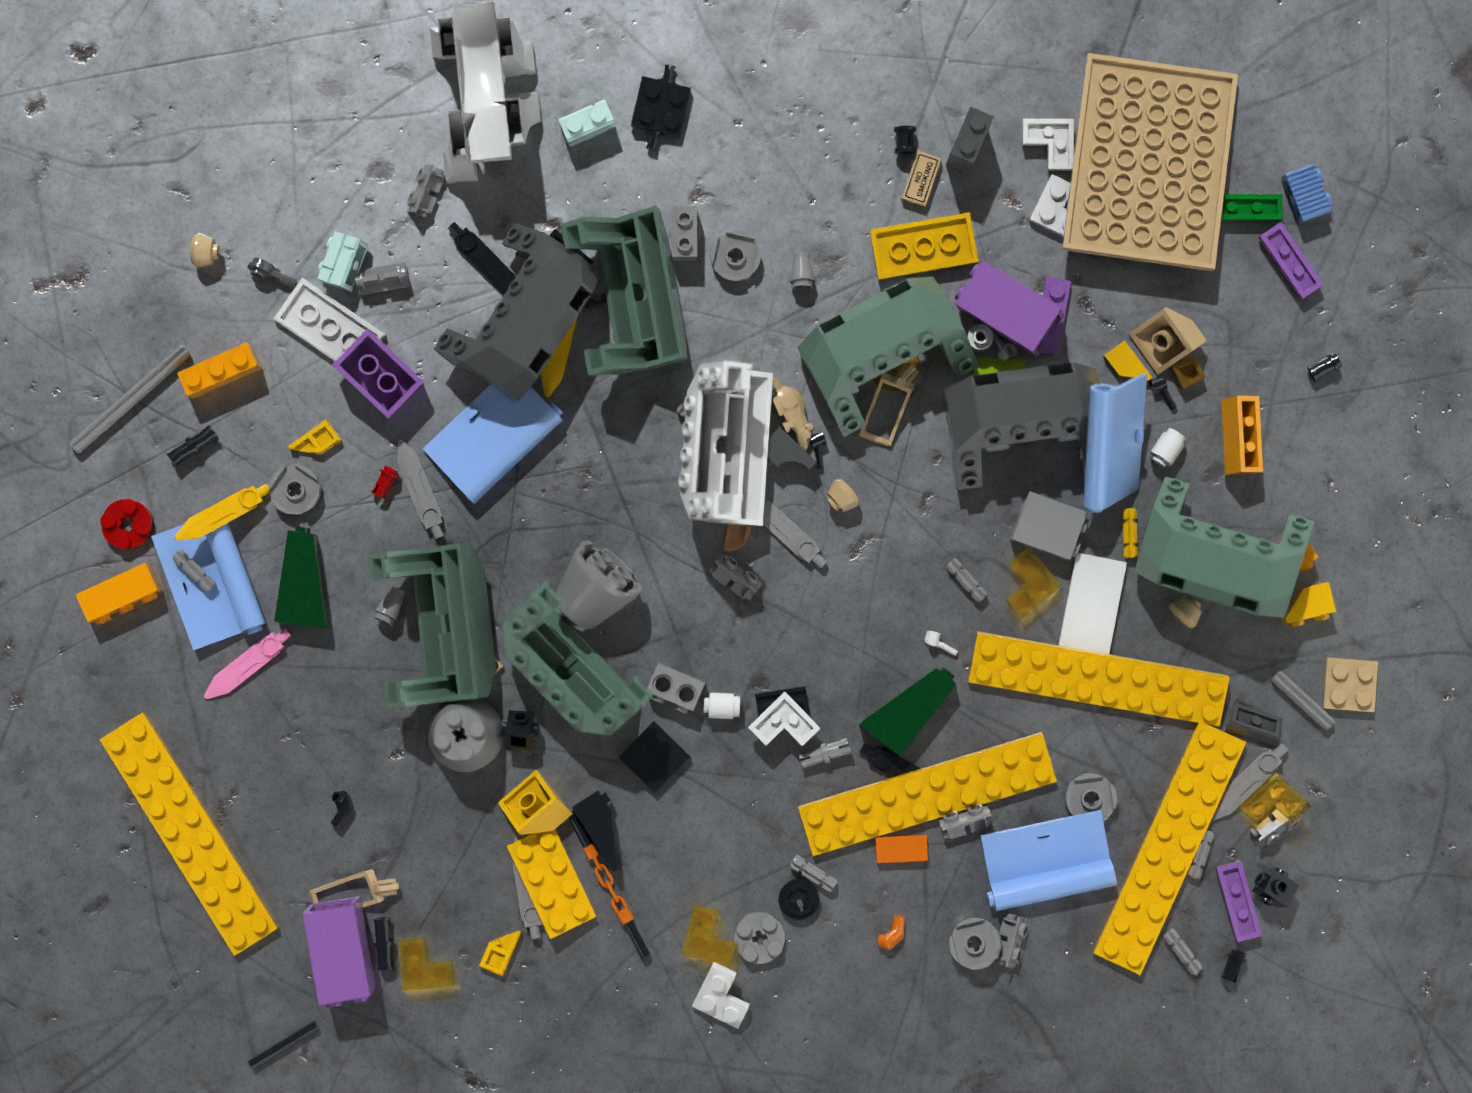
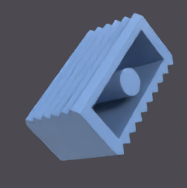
[1281,163,1333,224]

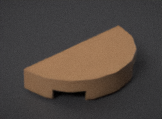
[722,524,751,552]

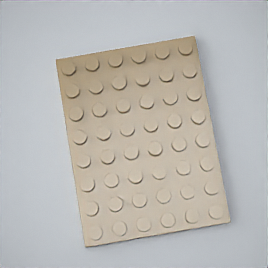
[1062,53,1238,271]

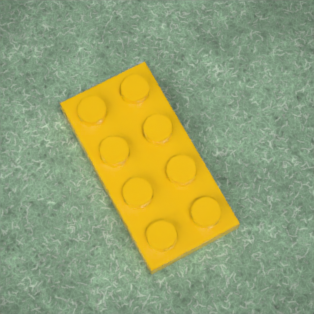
[870,212,979,281]
[506,830,596,939]

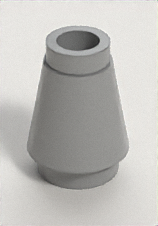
[790,252,815,291]
[374,587,406,626]

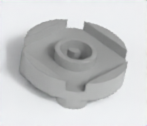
[710,230,761,282]
[269,464,322,515]
[1065,773,1117,822]
[734,912,785,964]
[949,918,1002,970]

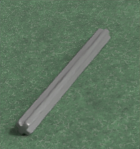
[69,345,191,453]

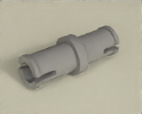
[798,738,852,769]

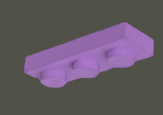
[1258,222,1324,300]
[1040,277,1071,357]
[1215,860,1262,942]

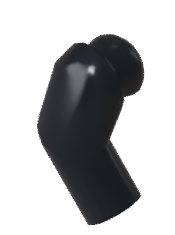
[330,790,353,829]

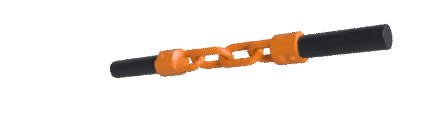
[568,810,650,958]

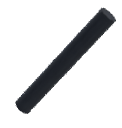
[248,1021,319,1069]

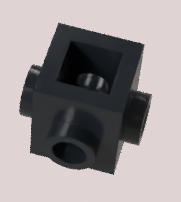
[502,710,539,752]
[1252,868,1299,908]

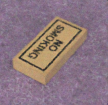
[901,151,942,207]

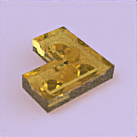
[1006,547,1062,619]
[1239,772,1312,826]
[681,904,738,968]
[398,937,455,991]

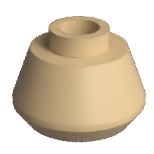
[190,233,220,268]
[826,479,859,512]
[1168,596,1202,628]

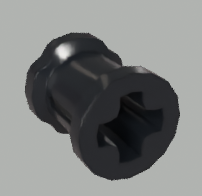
[893,125,917,155]

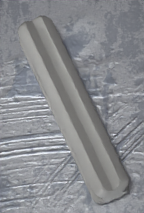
[1271,671,1335,730]

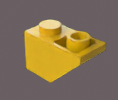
[1280,582,1336,628]

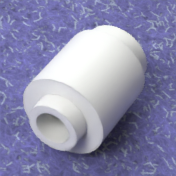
[967,324,993,352]
[1150,428,1186,467]
[704,693,740,719]

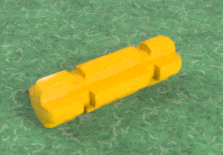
[1122,508,1138,558]

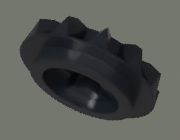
[778,879,819,920]

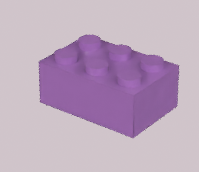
[331,328,423,418]

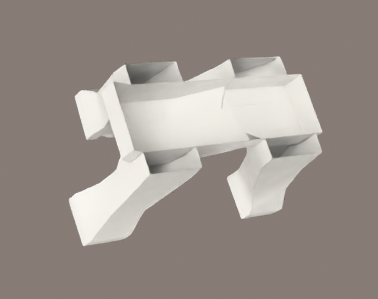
[429,1,541,184]

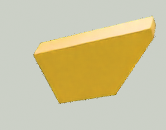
[1103,340,1153,381]
[288,419,342,455]
[479,930,521,976]

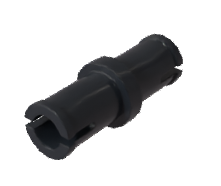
[167,425,218,467]
[373,917,394,971]

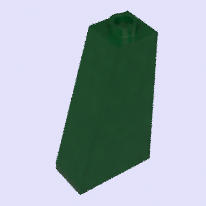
[274,527,329,629]
[859,667,957,756]

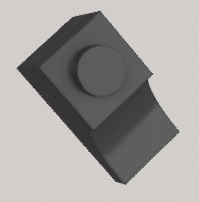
[767,427,817,471]

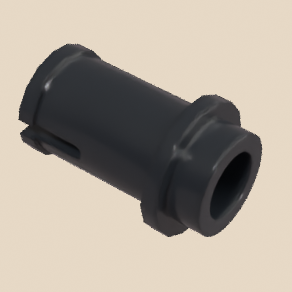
[1307,353,1342,382]
[1221,948,1247,983]

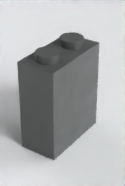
[946,106,994,174]

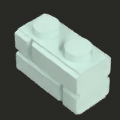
[558,99,616,147]
[317,231,369,292]

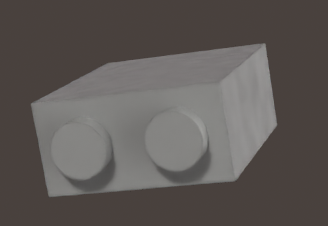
[1010,491,1089,561]

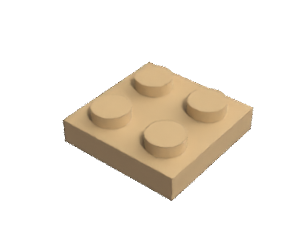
[1322,657,1378,712]

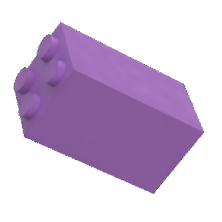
[955,260,1064,359]
[302,896,376,1008]

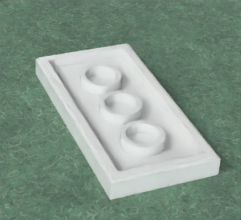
[273,278,386,361]
[1058,553,1127,654]

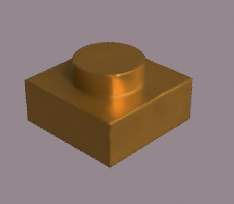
[1170,355,1206,390]

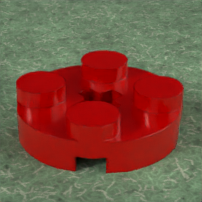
[100,499,153,549]

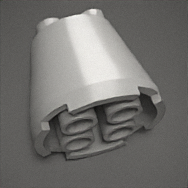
[554,541,642,632]
[427,698,504,772]

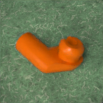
[877,915,905,950]

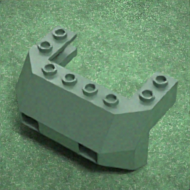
[561,206,687,376]
[797,277,979,437]
[1135,476,1315,618]
[368,543,496,709]
[502,581,654,736]

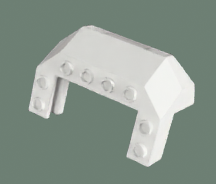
[678,361,773,526]

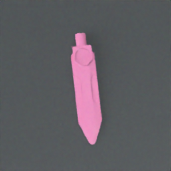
[204,628,292,699]

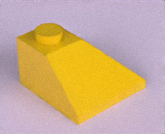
[498,770,572,835]

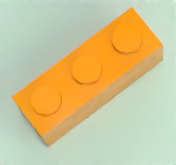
[177,342,263,399]
[1221,396,1263,476]
[75,563,163,625]

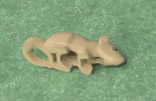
[771,376,814,451]

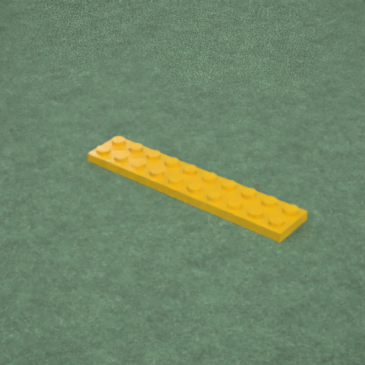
[968,631,1230,726]
[99,712,279,956]
[1093,722,1246,975]
[798,732,1057,856]

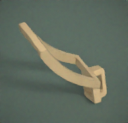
[859,363,919,447]
[308,869,399,908]

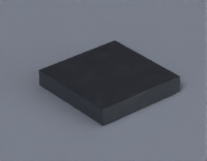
[618,721,690,793]

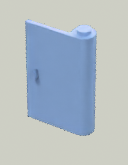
[1083,373,1147,513]
[423,385,563,504]
[151,523,266,650]
[980,810,1117,911]

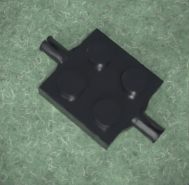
[630,64,691,150]

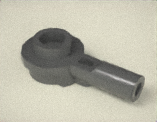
[247,258,297,289]

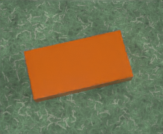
[875,835,928,863]

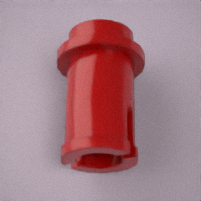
[371,465,399,499]

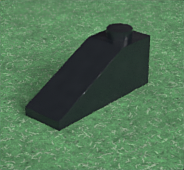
[572,790,619,872]

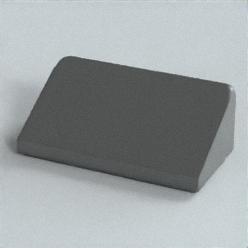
[1225,702,1283,747]

